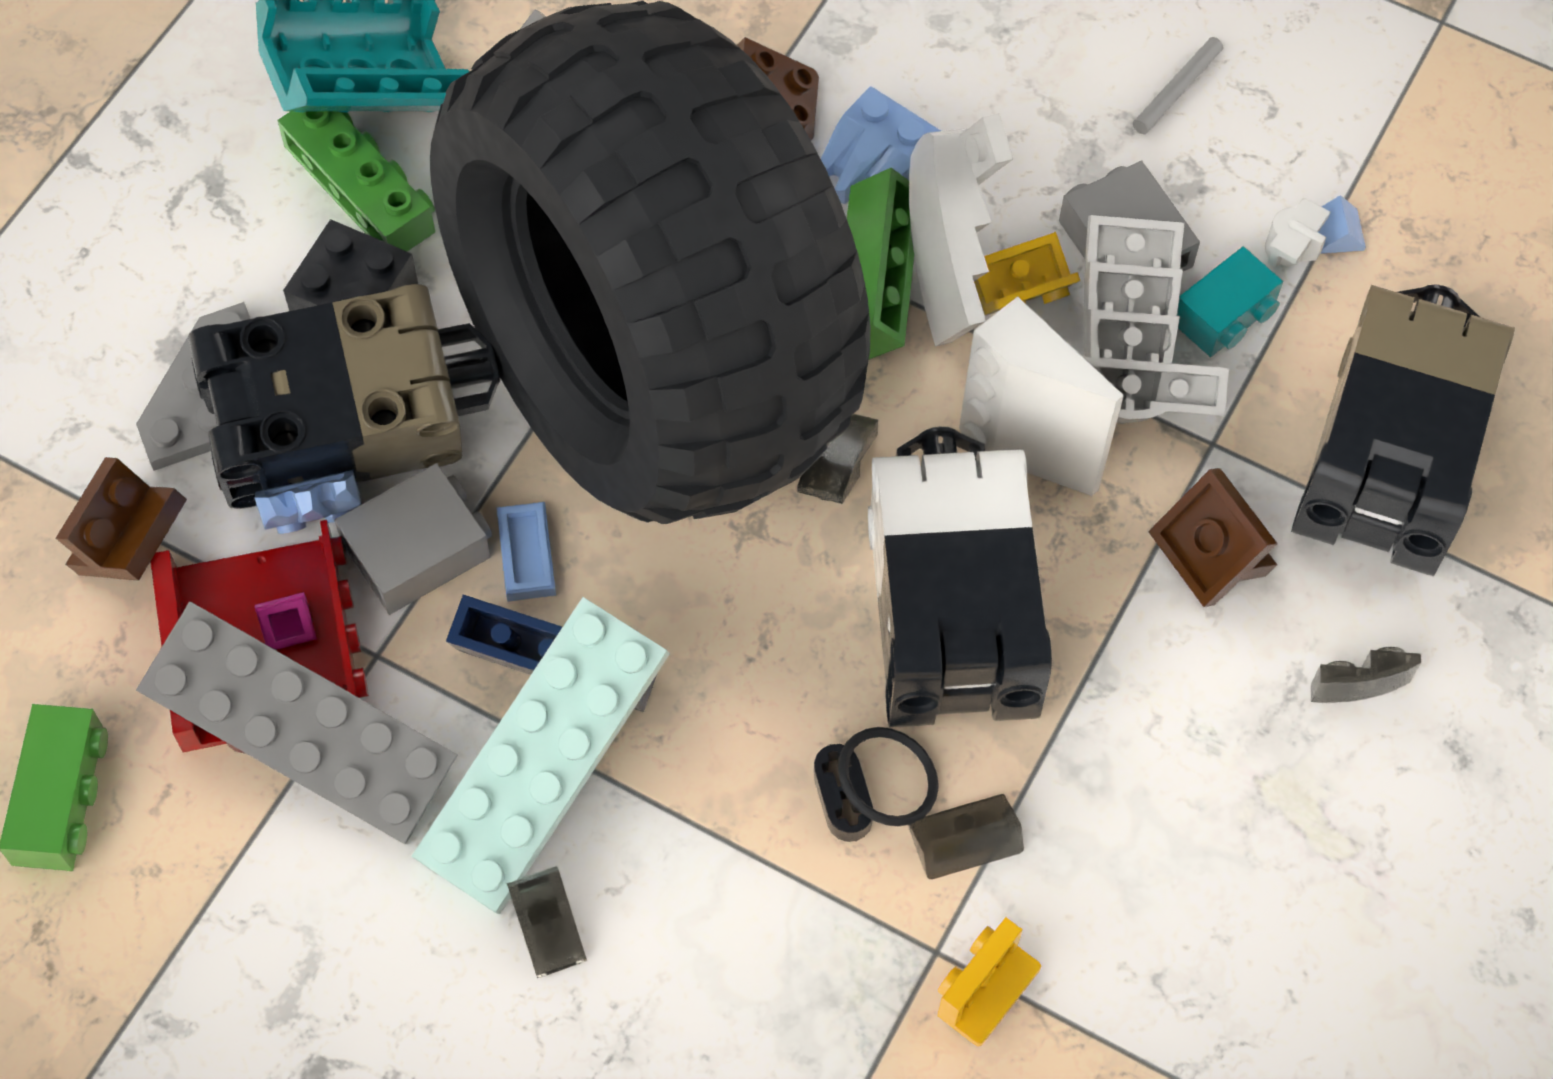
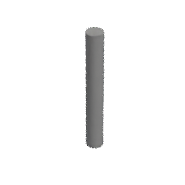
[1133,37,1223,134]

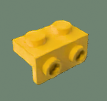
[974,232,1081,315]
[937,917,1041,1047]

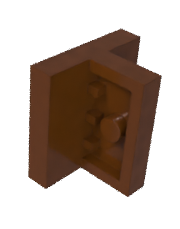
[56,457,187,581]
[1148,468,1278,607]

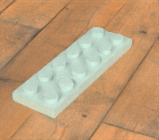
[411,597,670,914]

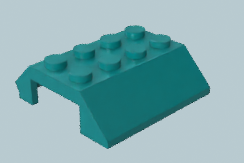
[255,0,469,112]

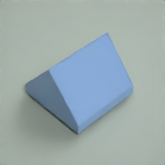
[1318,195,1366,254]

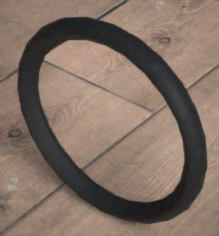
[838,727,939,827]

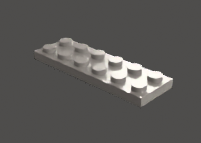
[136,602,458,844]

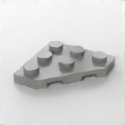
[136,302,251,471]

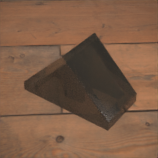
[506,866,587,979]

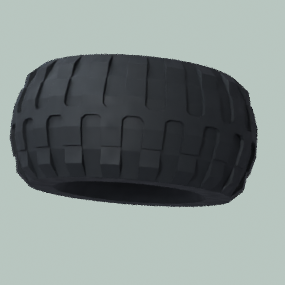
[430,1,871,524]

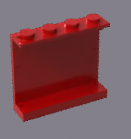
[150,520,369,753]

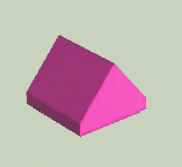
[255,592,317,650]

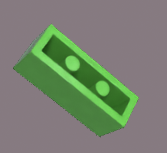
[0,704,108,871]

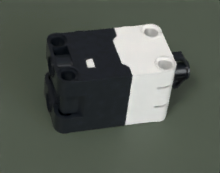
[868,426,1052,728]

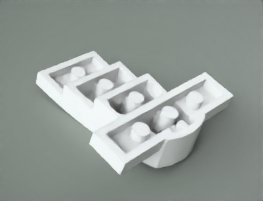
[909,113,1013,347]
[1082,215,1229,424]

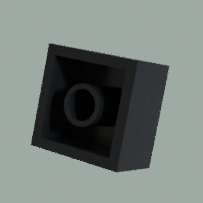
[283,219,418,311]

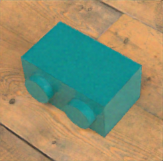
[1177,246,1284,358]

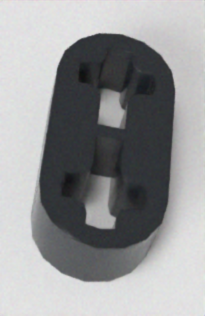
[813,744,873,842]

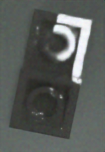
[798,414,878,504]
[1311,647,1421,703]

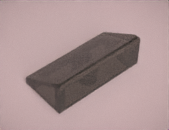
[908,794,1024,880]

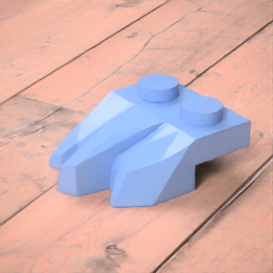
[821,86,941,204]
[254,470,362,534]

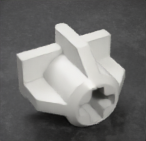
[1265,197,1330,267]

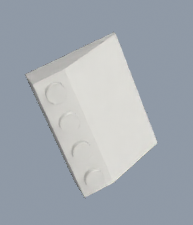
[959,297,1124,496]

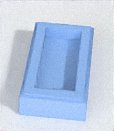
[497,502,556,602]

